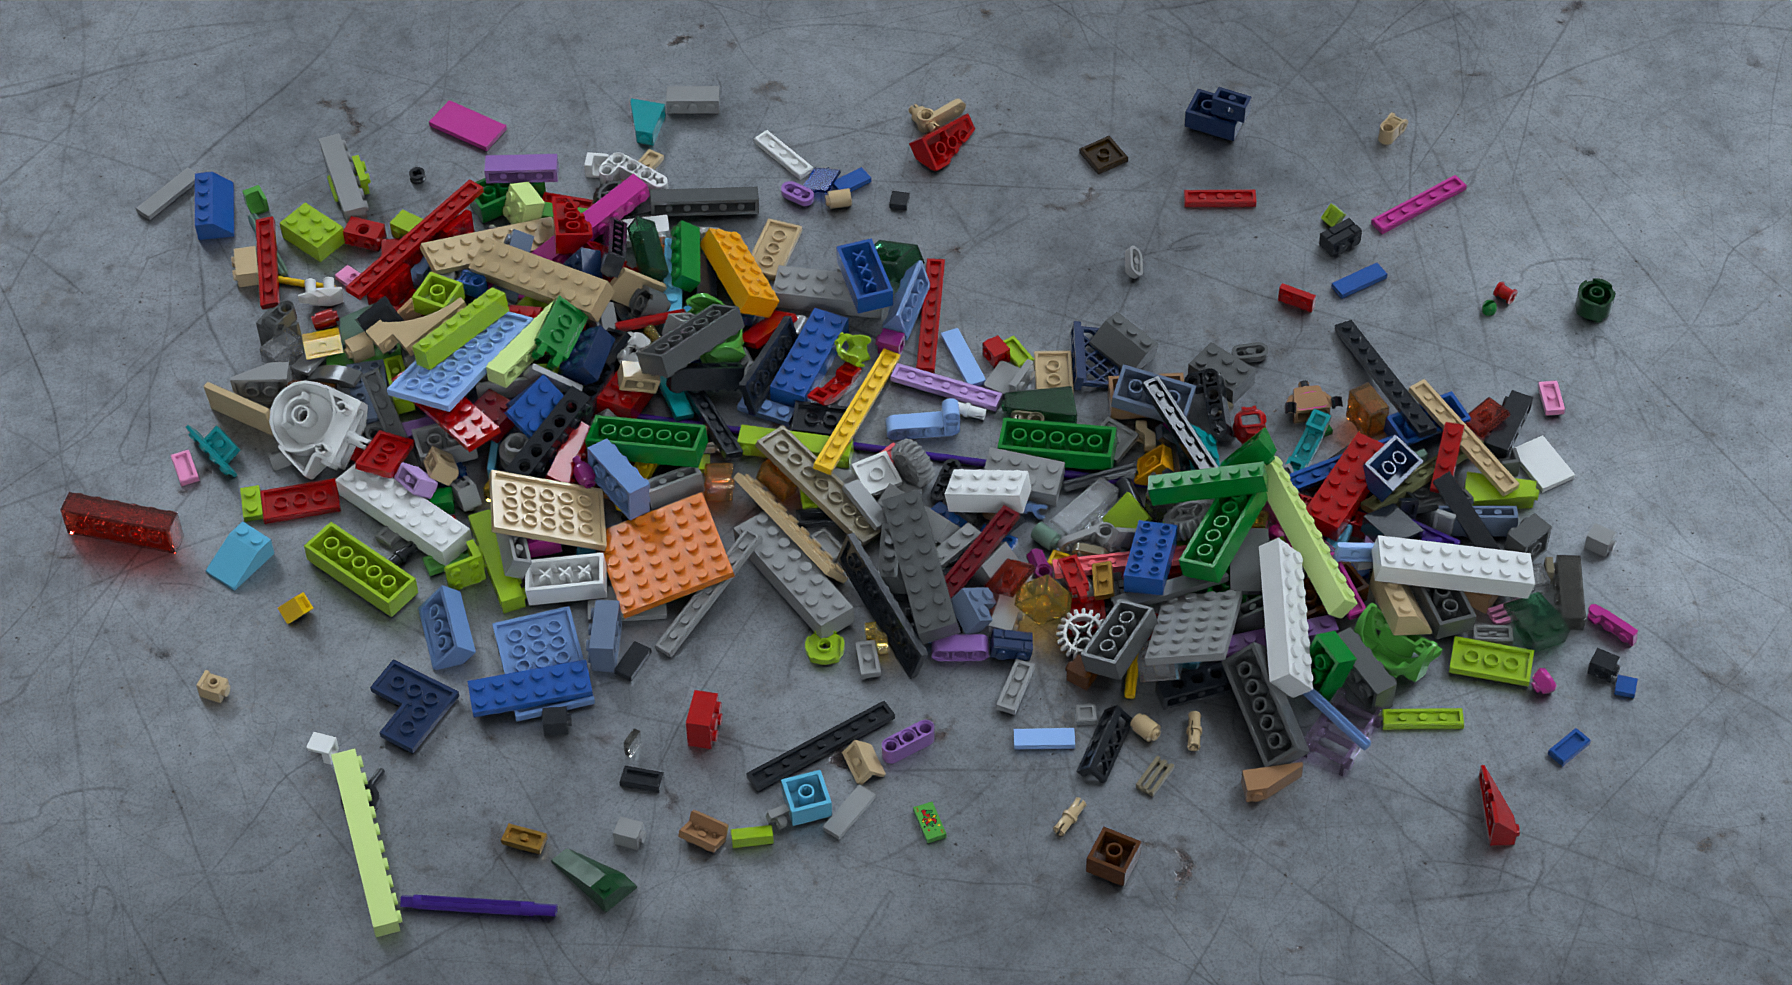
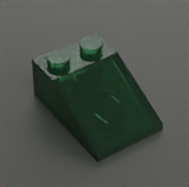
[874,240,925,283]
[1503,592,1570,653]

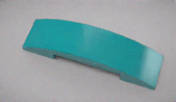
[1285,409,1331,472]

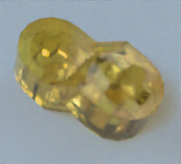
[864,621,888,655]

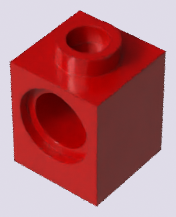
[982,335,1010,369]

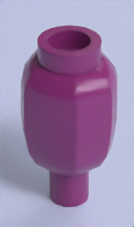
[572,456,596,489]

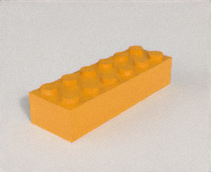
[700,228,779,318]

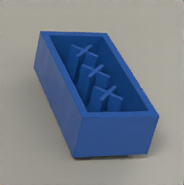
[836,238,893,314]
[1124,520,1178,595]

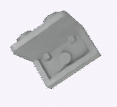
[984,359,1035,401]

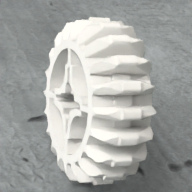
[1056,608,1105,660]

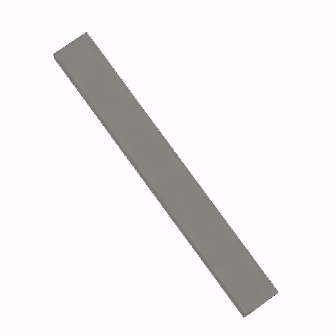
[654,527,763,658]

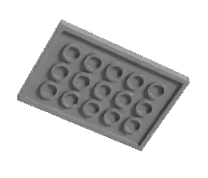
[1145,590,1243,665]

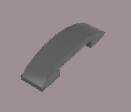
[304,365,363,388]

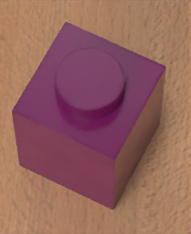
[875,328,905,355]

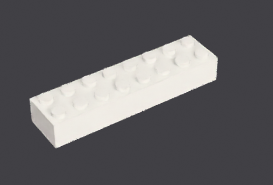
[335,464,472,566]
[1371,535,1535,599]
[1259,538,1313,698]

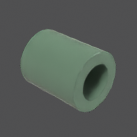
[1031,522,1061,551]

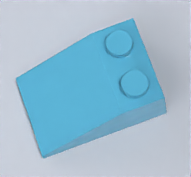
[206,521,275,591]

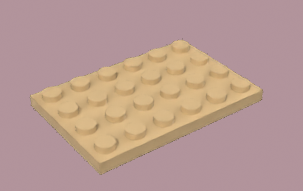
[489,470,607,551]

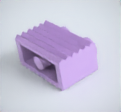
[394,462,438,499]

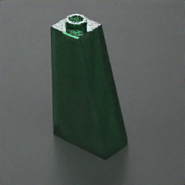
[1001,386,1077,424]

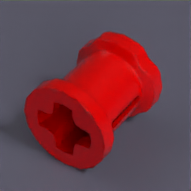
[1493,281,1518,304]

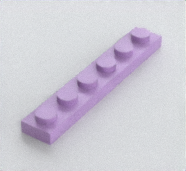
[891,363,1002,412]

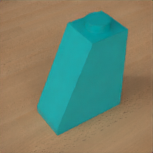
[630,98,666,146]

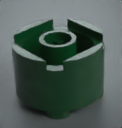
[1575,278,1616,322]

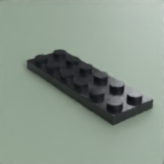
[739,316,798,415]

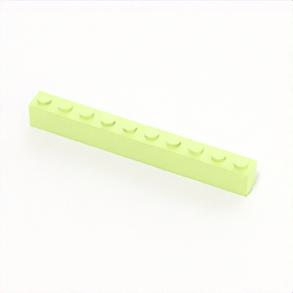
[1265,456,1358,619]
[331,749,403,937]

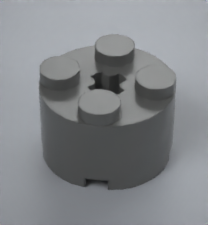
[628,285,671,328]

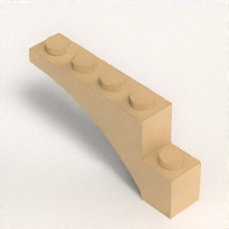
[366,297,467,356]

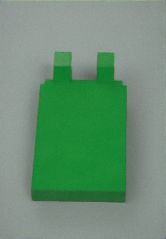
[531,295,589,371]

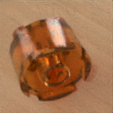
[704,463,735,501]

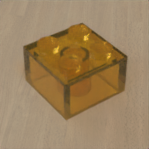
[1014,574,1072,626]

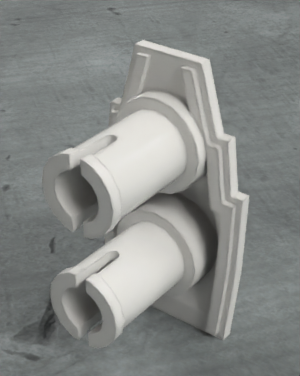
[298,277,344,306]

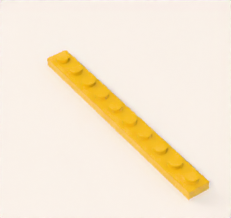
[813,348,901,475]

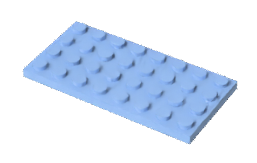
[387,312,533,412]

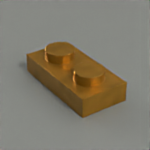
[1092,561,1115,600]
[501,823,548,854]

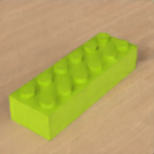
[304,522,419,617]

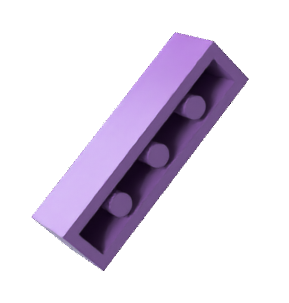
[484,154,559,183]

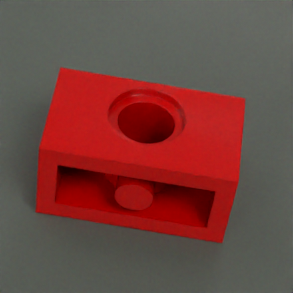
[343,216,387,251]

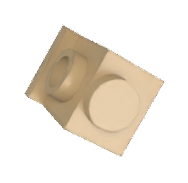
[196,670,230,703]

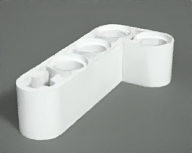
[598,152,669,193]

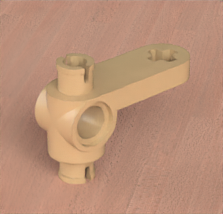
[909,98,966,133]

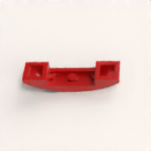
[807,362,862,405]

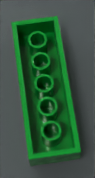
[585,415,708,468]
[997,418,1118,470]
[1179,492,1268,583]

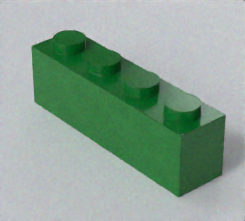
[671,220,700,293]

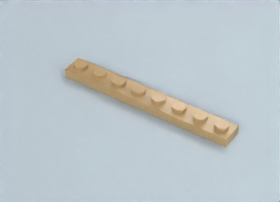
[1408,379,1520,497]

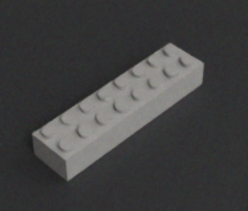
[733,511,855,639]

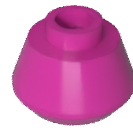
[1531,668,1557,694]

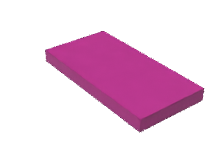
[429,100,507,151]

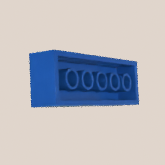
[770,308,849,408]

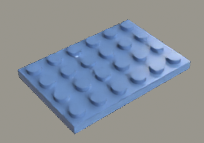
[492,606,595,722]

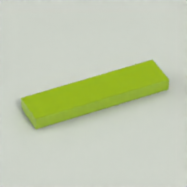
[1381,708,1464,730]

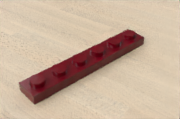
[945,505,1020,598]

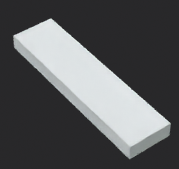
[754,130,813,180]

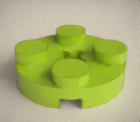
[805,631,845,665]

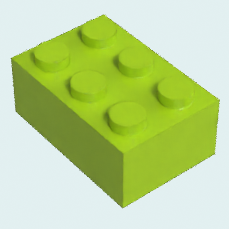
[279,202,345,262]

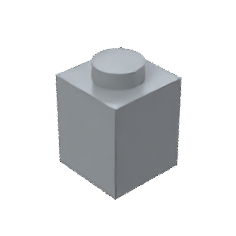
[1584,523,1617,557]
[613,816,647,850]

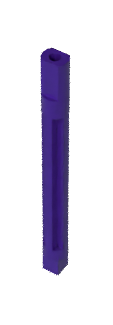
[400,894,558,916]

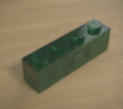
[627,216,669,282]

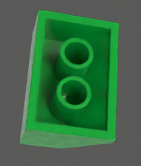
[1219,427,1277,467]

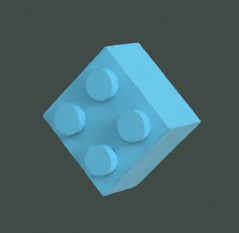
[781,770,832,826]

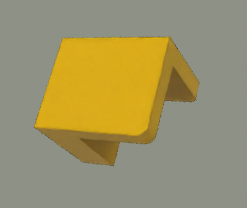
[278,592,314,624]

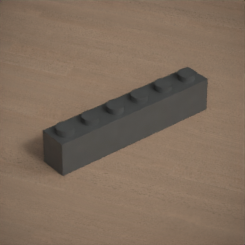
[650,187,759,216]

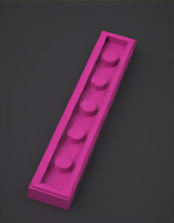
[1371,175,1467,234]

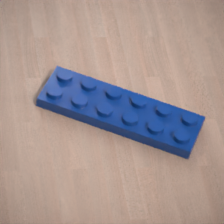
[467,659,593,718]

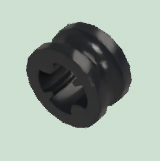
[409,167,426,184]

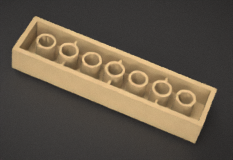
[469,237,615,323]

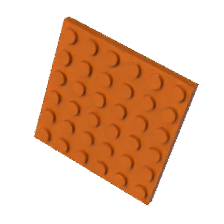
[600,492,735,619]

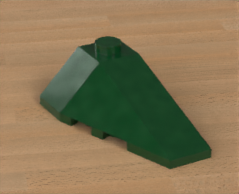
[551,848,637,913]

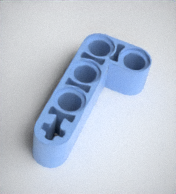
[885,398,960,440]

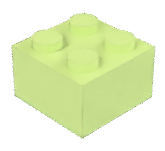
[503,182,545,225]

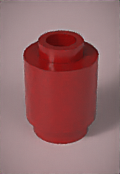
[311,308,340,331]

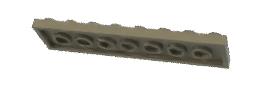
[755,425,881,547]

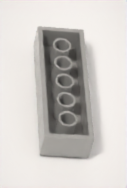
[773,265,884,319]

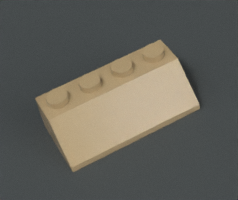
[1369,569,1432,635]

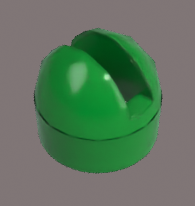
[1482,300,1497,316]

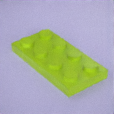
[1449,636,1534,687]

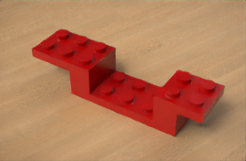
[366,209,475,306]

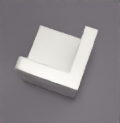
[584,152,609,178]
[307,732,339,765]

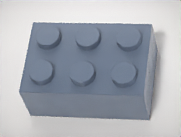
[586,600,622,672]

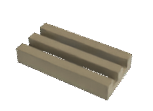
[1136,756,1174,797]

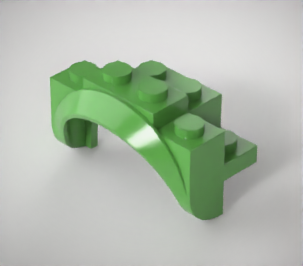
[686,293,746,363]
[1354,603,1442,682]

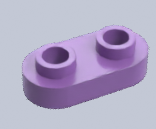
[781,181,814,206]

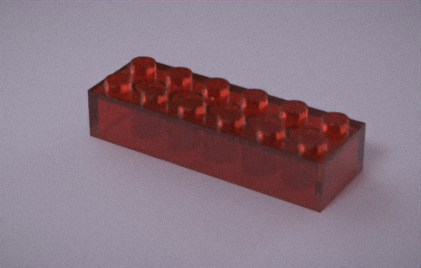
[60,492,184,554]

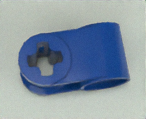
[456,269,489,299]

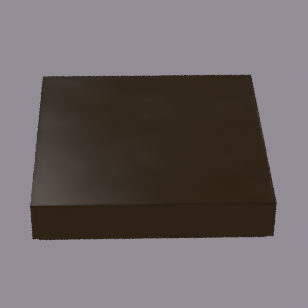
[1079,136,1128,175]

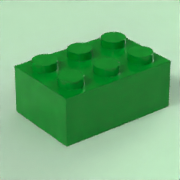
[1309,631,1357,702]

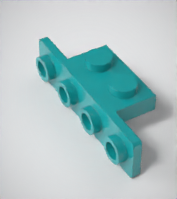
[185,425,240,477]

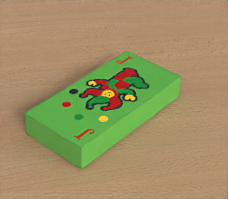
[913,801,947,844]

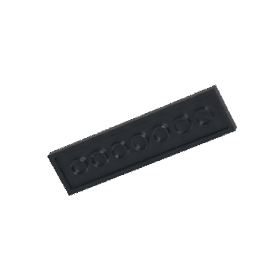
[837,533,928,679]

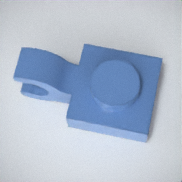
[1023,500,1048,519]

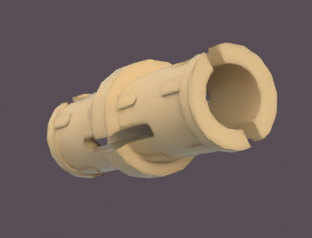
[1186,711,1202,751]
[1053,797,1087,836]

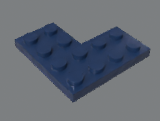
[370,659,459,753]

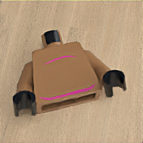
[1284,380,1343,423]

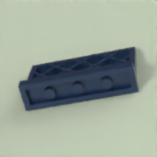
[1070,321,1119,390]

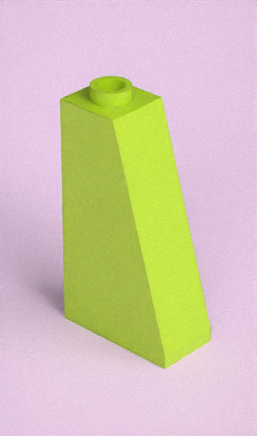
[1464,471,1539,509]

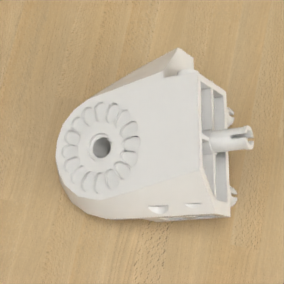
[269,381,371,480]

